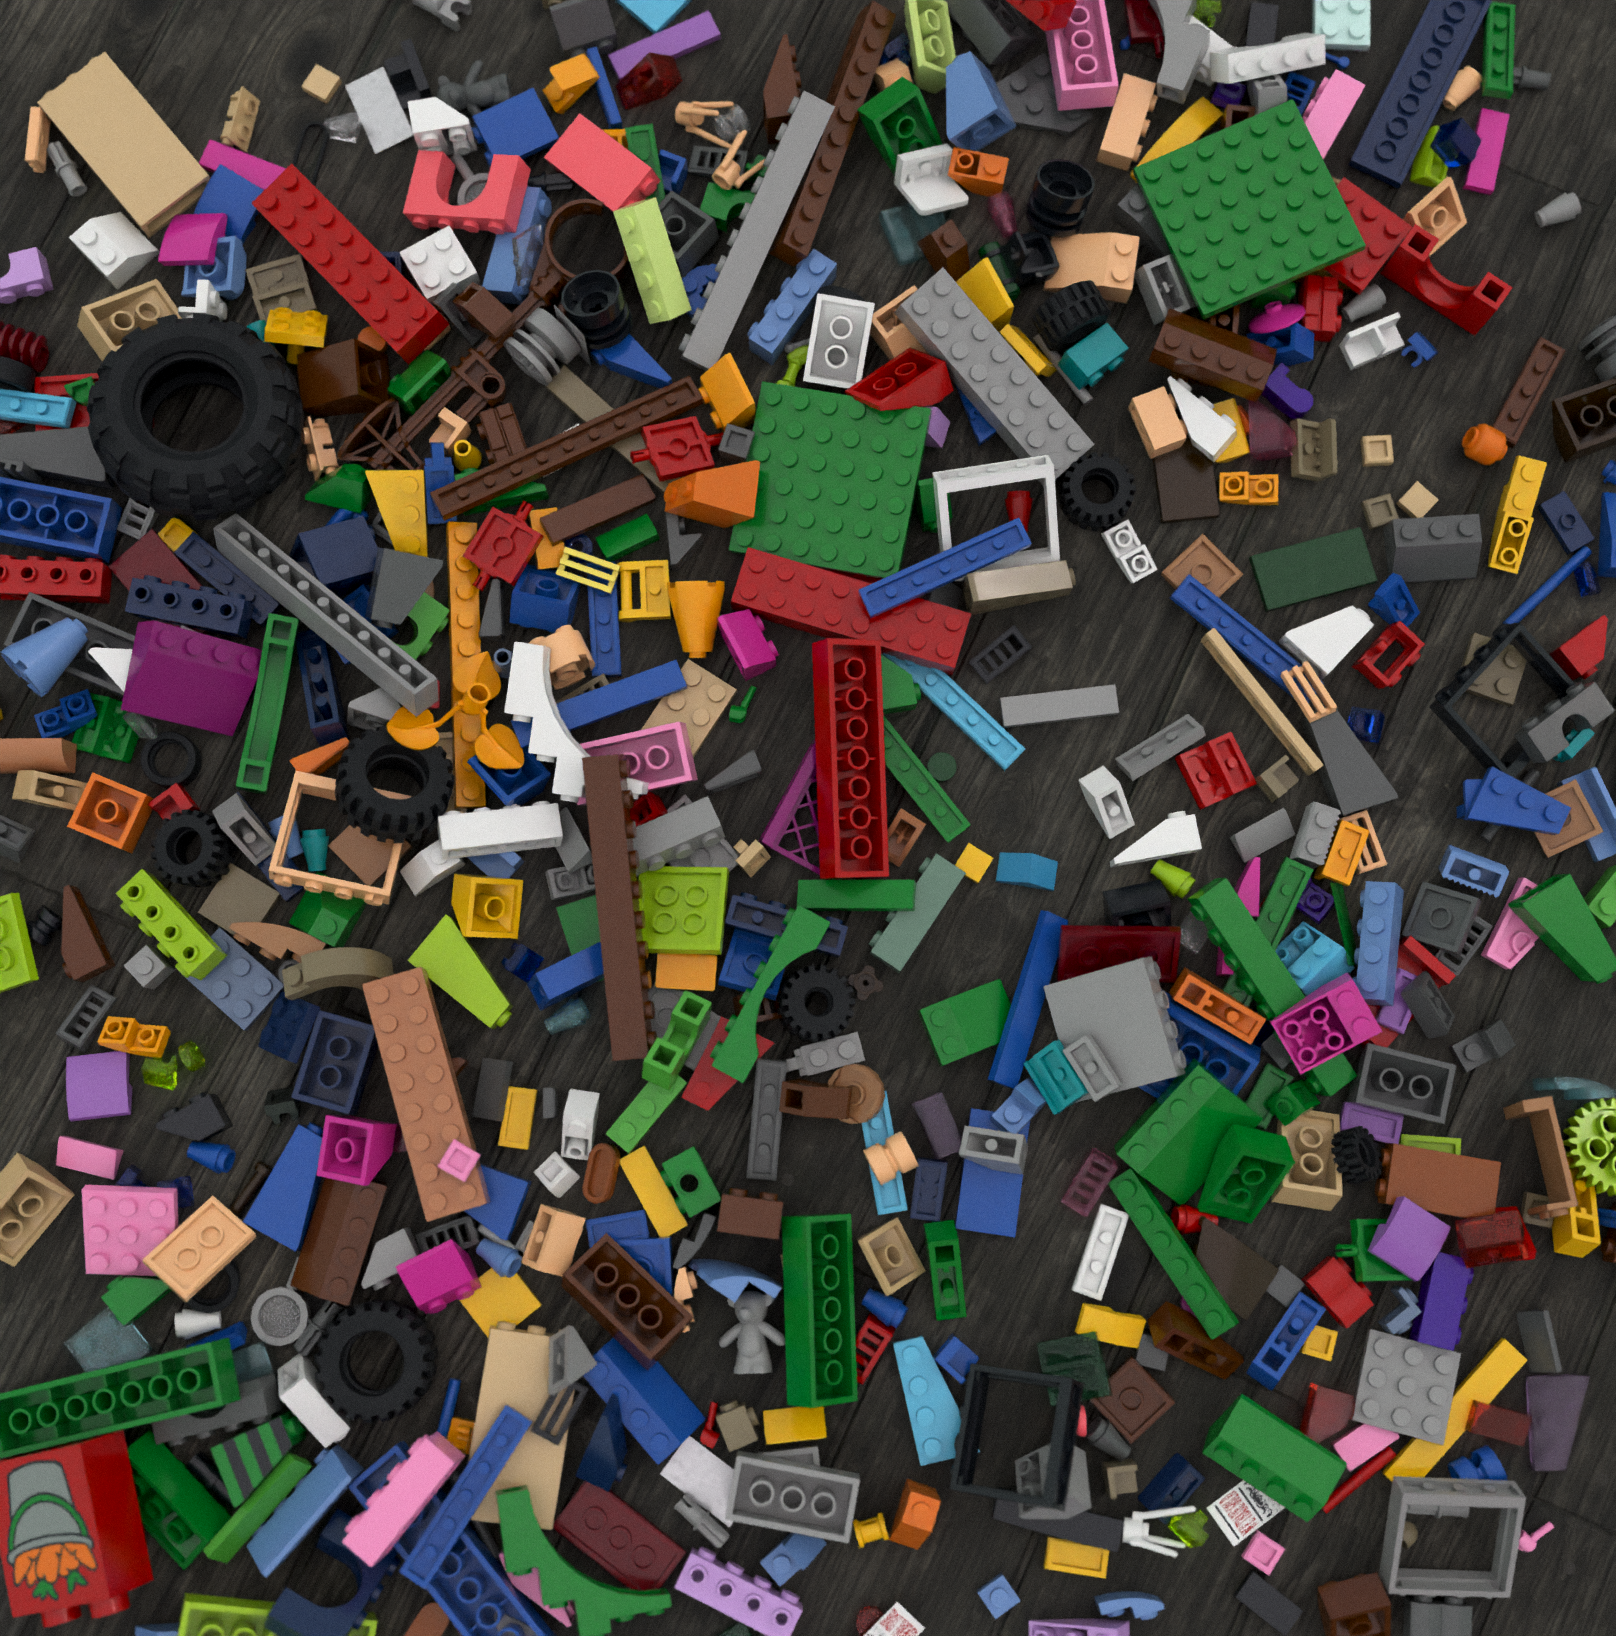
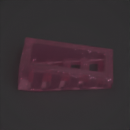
[1061,1148,1118,1218]

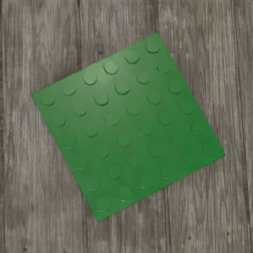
[1133,99,1366,320]
[729,381,932,579]

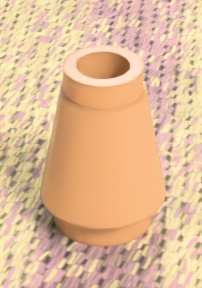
[1442,66,1482,111]

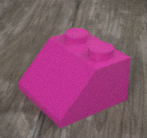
[717,609,779,682]
[316,1115,397,1186]
[396,1239,482,1314]

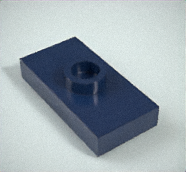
[1537,491,1595,555]
[910,1157,948,1222]

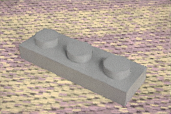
[1115,714,1206,781]

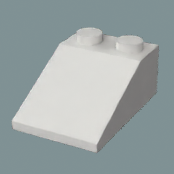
[803,293,875,389]

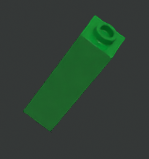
[1508,874,1616,984]

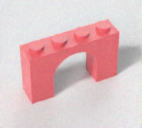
[403,150,531,235]

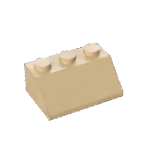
[0,1152,74,1267]

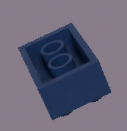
[291,1010,378,1115]

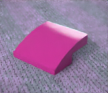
[158,213,228,266]

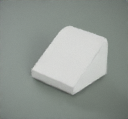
[534,1151,580,1198]

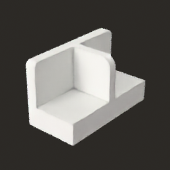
[1339,312,1405,370]

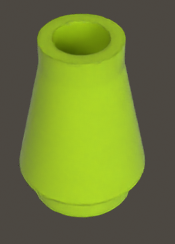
[1150,859,1196,899]

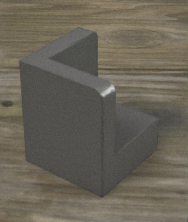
[718,423,755,464]

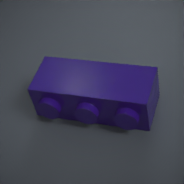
[1409,1252,1474,1351]

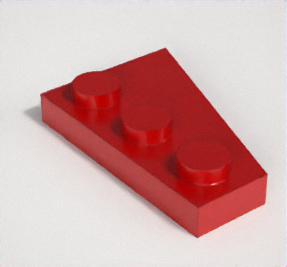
[681,1016,775,1111]

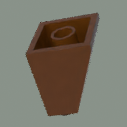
[297,338,391,417]

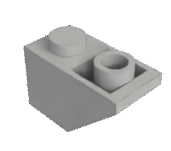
[361,1227,421,1291]

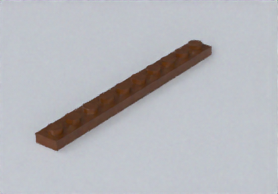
[430,376,703,521]

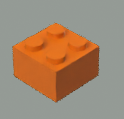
[67,772,154,854]

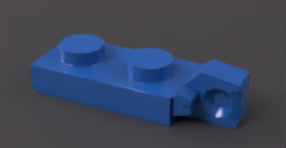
[423,442,457,524]

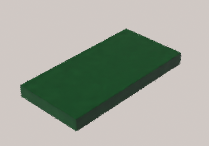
[1249,527,1378,612]

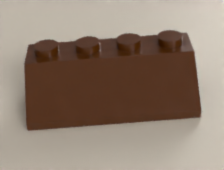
[1148,308,1277,402]
[290,1178,387,1306]
[561,1233,693,1371]

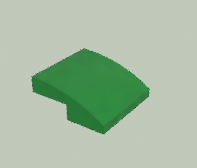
[72,693,145,764]

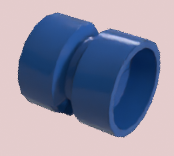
[1447,1445,1507,1480]

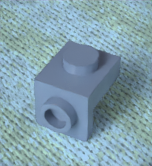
[1378,1285,1421,1335]

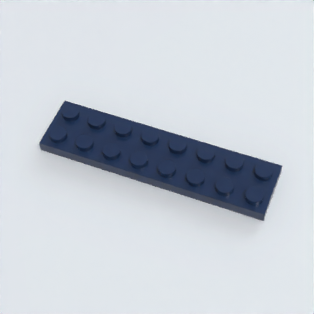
[1348,0,1492,189]

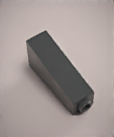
[0,426,114,490]
[1301,706,1398,818]

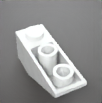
[1167,376,1237,462]

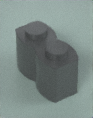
[1403,1595,1472,1636]

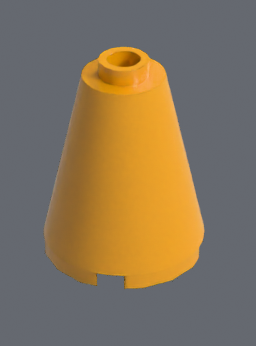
[667,581,725,658]

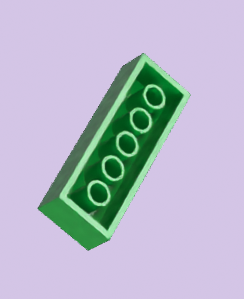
[782,1213,858,1408]

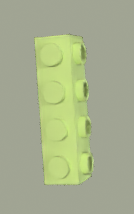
[613,197,691,324]

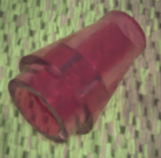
[987,192,1018,237]

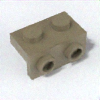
[1290,418,1338,482]

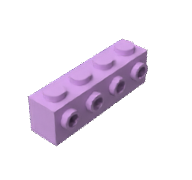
[674,1547,803,1636]

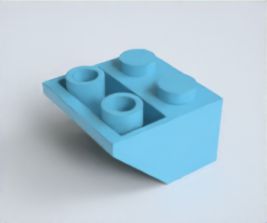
[1275,921,1355,997]

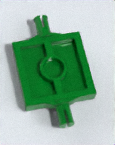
[1335,1219,1412,1282]

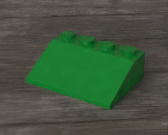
[1114,1058,1263,1205]

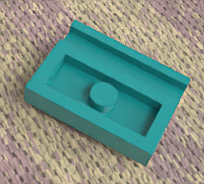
[1023,1040,1089,1115]

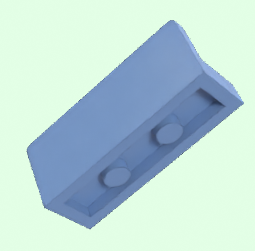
[1557,767,1616,863]

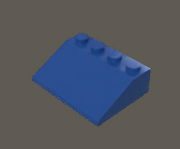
[1138,989,1261,1098]

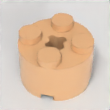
[529,625,595,690]

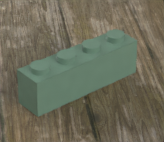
[868,853,966,973]

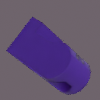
[1261,363,1313,420]

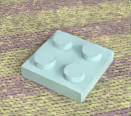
[1312,0,1370,51]

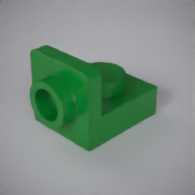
[1267,1079,1321,1126]

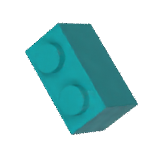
[1058,323,1129,390]

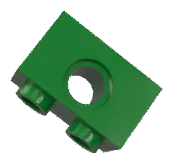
[660,1146,722,1218]

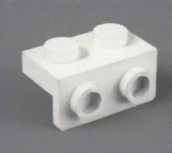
[178,280,227,322]

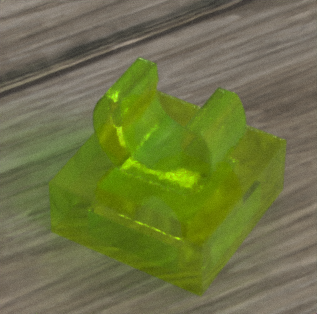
[1194,0,1222,27]
[141,1055,178,1090]
[1167,1509,1209,1548]

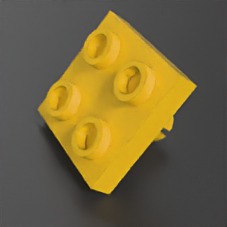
[264,307,328,364]

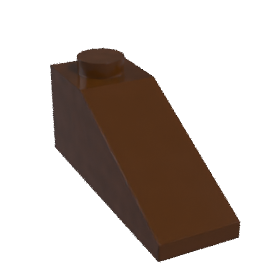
[61,885,116,982]
[1147,1301,1244,1380]

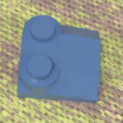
[181,236,247,300]

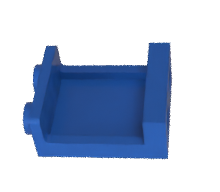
[472,88,559,167]

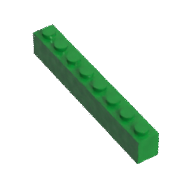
[1188,878,1358,1097]

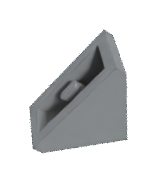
[548,1325,597,1395]

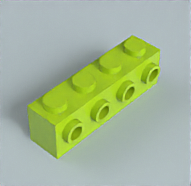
[116,869,227,981]

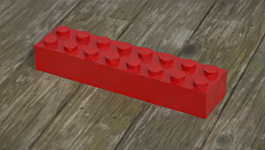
[251,163,450,364]
[731,547,971,675]
[812,638,889,879]

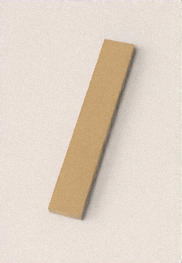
[1201,628,1323,776]

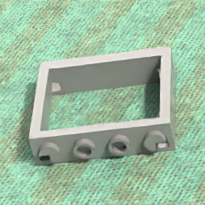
[1379,1476,1526,1599]

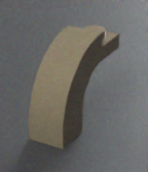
[282,947,394,1001]

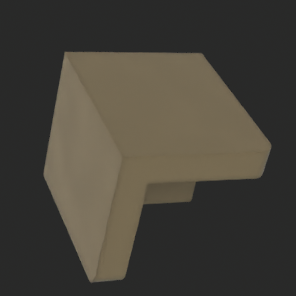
[1255,755,1299,802]
[1102,1458,1138,1499]

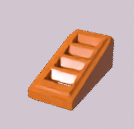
[289,737,351,776]

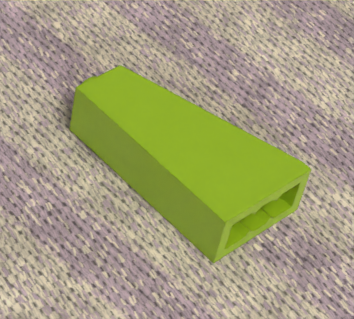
[407,914,513,1029]

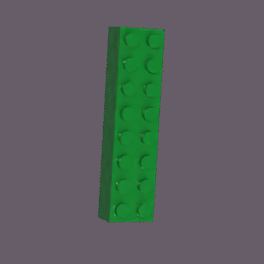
[0,1337,241,1459]

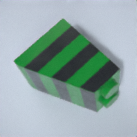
[210,1410,307,1508]

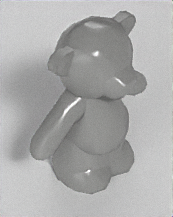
[718,1290,785,1374]

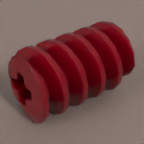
[0,321,49,372]

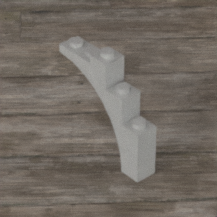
[1148,0,1210,104]

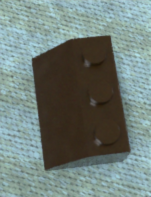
[1552,377,1616,463]

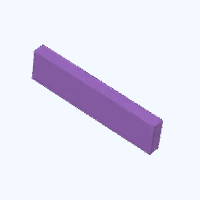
[608,10,721,83]

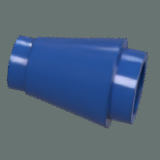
[187,1141,236,1174]
[861,1288,909,1329]

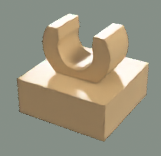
[733,839,771,878]

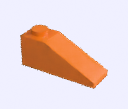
[1169,967,1267,1045]

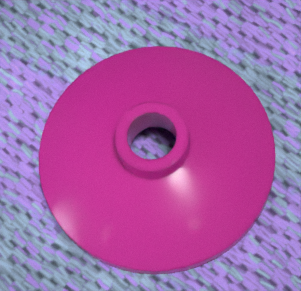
[1248,301,1305,334]

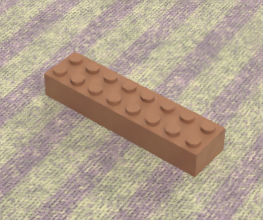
[362,967,491,1222]

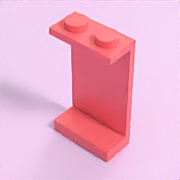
[544,114,660,212]

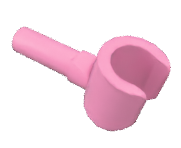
[1518,1521,1554,1552]

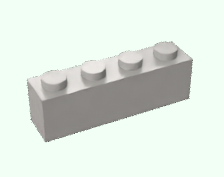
[633,796,725,877]

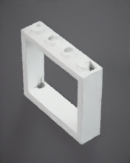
[932,455,1060,581]

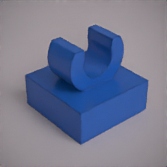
[1401,332,1439,367]

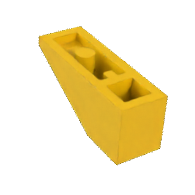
[1552,1157,1601,1258]

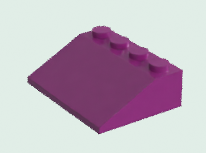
[121,621,262,736]

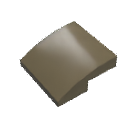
[245,254,317,323]

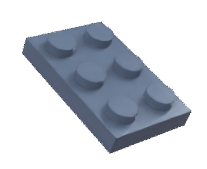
[184,927,284,1031]

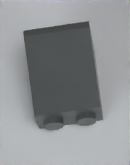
[365,547,443,629]

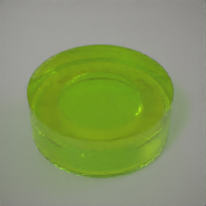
[178,1040,205,1072]

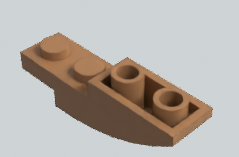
[229,922,329,963]

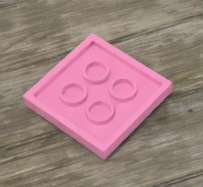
[82,1185,179,1276]

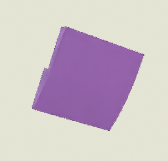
[66,1051,133,1122]
[1368,1197,1451,1281]

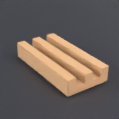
[25,107,51,173]
[1281,661,1337,723]
[1337,810,1387,875]

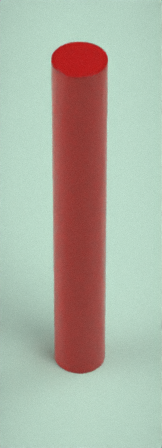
[1322,1446,1396,1514]

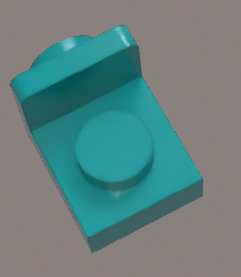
[1552,728,1595,763]

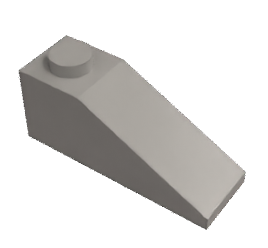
[1246,74,1287,115]

